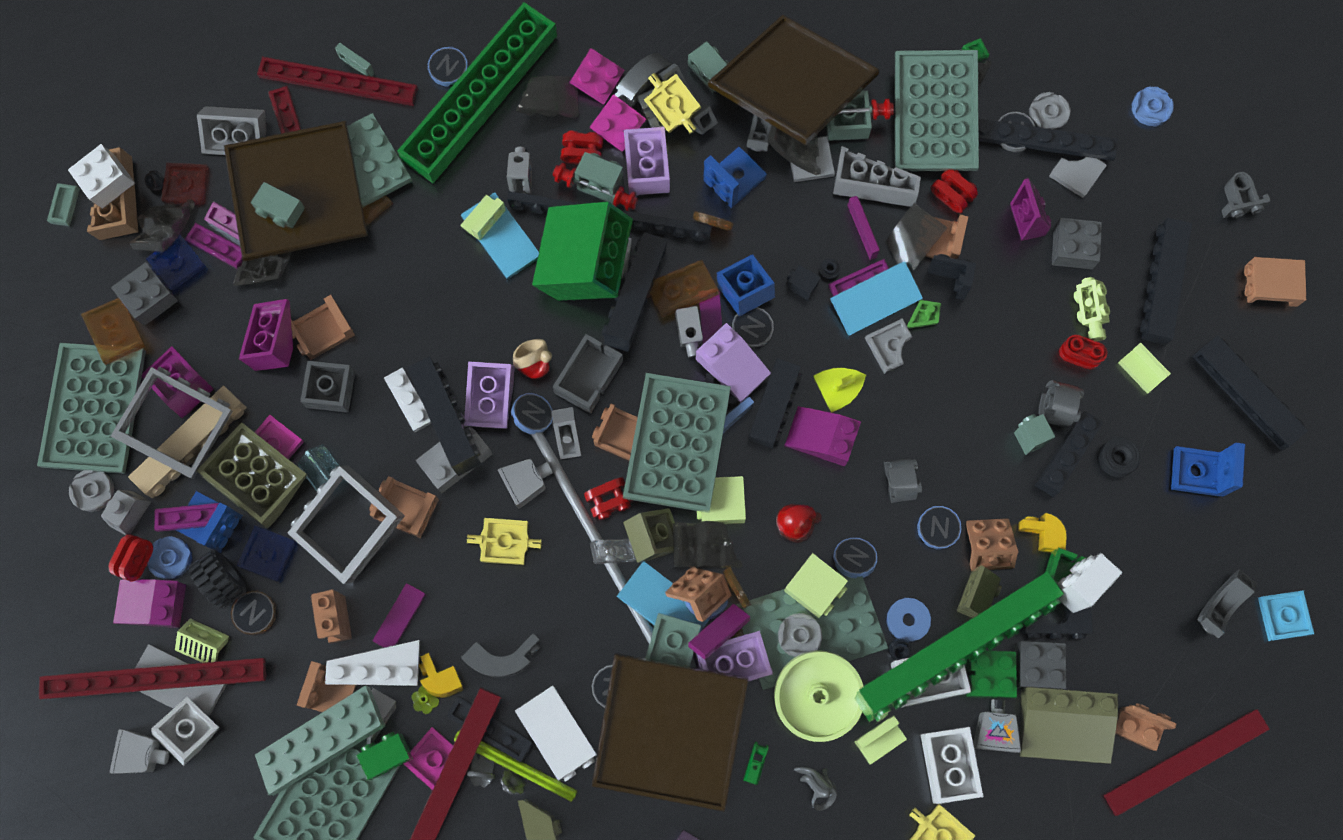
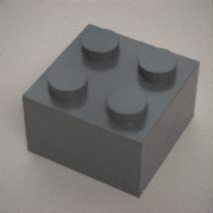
[1052,218,1102,270]
[111,262,178,326]
[300,361,355,412]
[1015,641,1066,690]

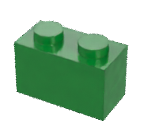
[356,732,413,780]

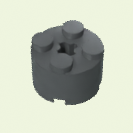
[1039,380,1084,428]

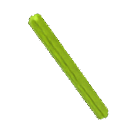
[454,730,577,801]

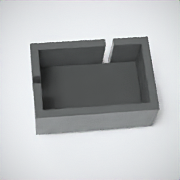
[553,334,623,414]

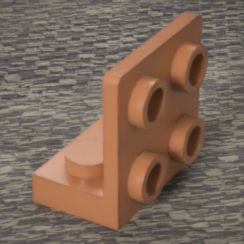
[915,215,968,259]
[966,519,1018,571]
[665,567,732,622]
[297,661,356,712]
[1115,704,1177,751]

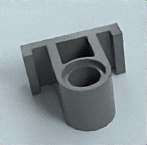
[1221,172,1270,218]

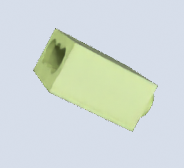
[697,476,746,525]
[784,553,848,618]

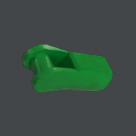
[743,741,769,785]

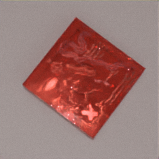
[161,163,209,205]

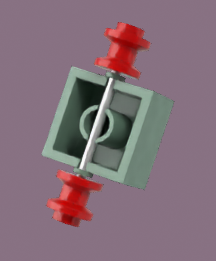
[827,90,894,141]
[553,152,638,211]

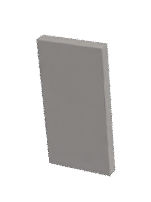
[135,644,227,717]

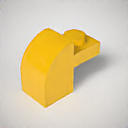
[1018,513,1066,552]
[419,653,463,698]

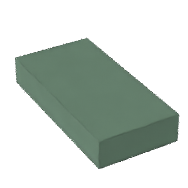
[335,43,375,77]
[47,183,80,226]

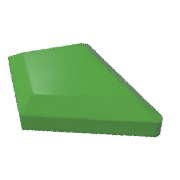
[907,300,941,329]

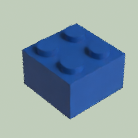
[717,254,775,316]

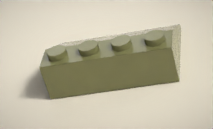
[196,422,307,529]
[1020,687,1118,764]

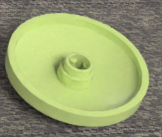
[774,651,863,742]

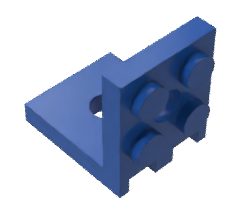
[704,147,767,208]
[1171,443,1245,497]
[176,491,243,553]

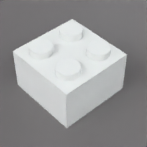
[68,144,135,209]

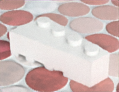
[325,640,420,686]

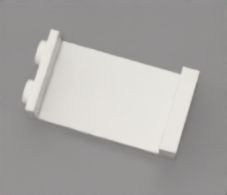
[515,686,597,782]

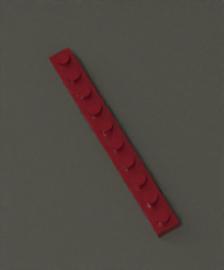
[39,658,266,700]

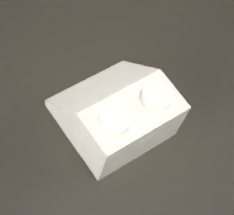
[152,697,219,766]

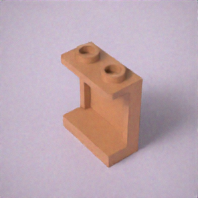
[1244,257,1306,307]
[291,295,355,360]
[592,403,638,461]
[370,476,439,539]
[311,590,352,644]

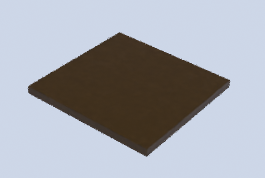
[708,15,880,145]
[224,121,368,261]
[592,653,749,811]

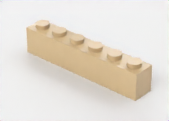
[128,385,247,498]

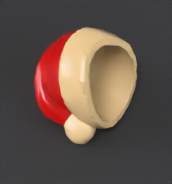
[513,339,552,379]

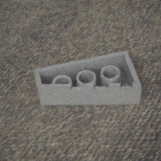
[833,146,921,207]

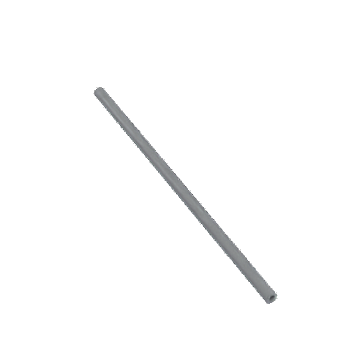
[531,432,653,644]

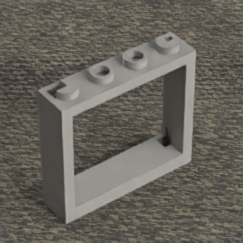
[111,367,233,479]
[288,465,405,584]

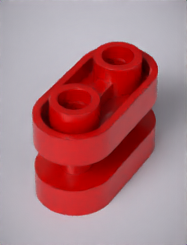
[560,131,603,164]
[930,169,978,213]
[1059,335,1107,369]
[584,477,633,520]
[109,534,153,582]

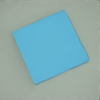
[1258,591,1314,641]

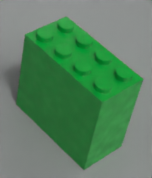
[532,202,633,300]

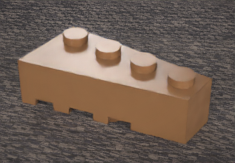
[87,147,138,240]

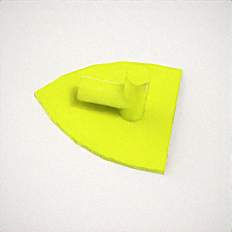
[813,368,866,413]

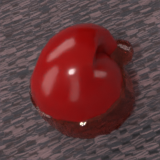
[776,504,822,543]

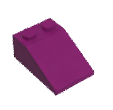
[1010,178,1051,241]
[239,299,293,371]
[141,346,214,418]
[784,406,861,466]
[113,580,186,628]

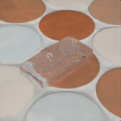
[590,539,636,564]

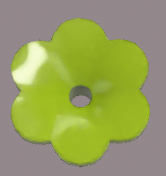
[412,686,439,714]

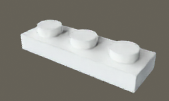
[384,368,431,432]

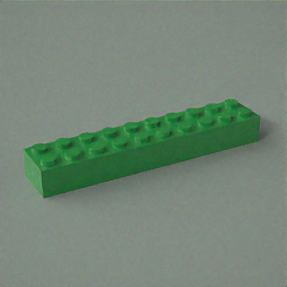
[397,2,557,183]
[854,572,1064,722]

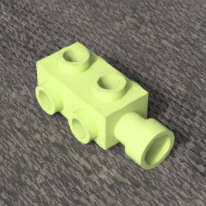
[1074,277,1110,342]

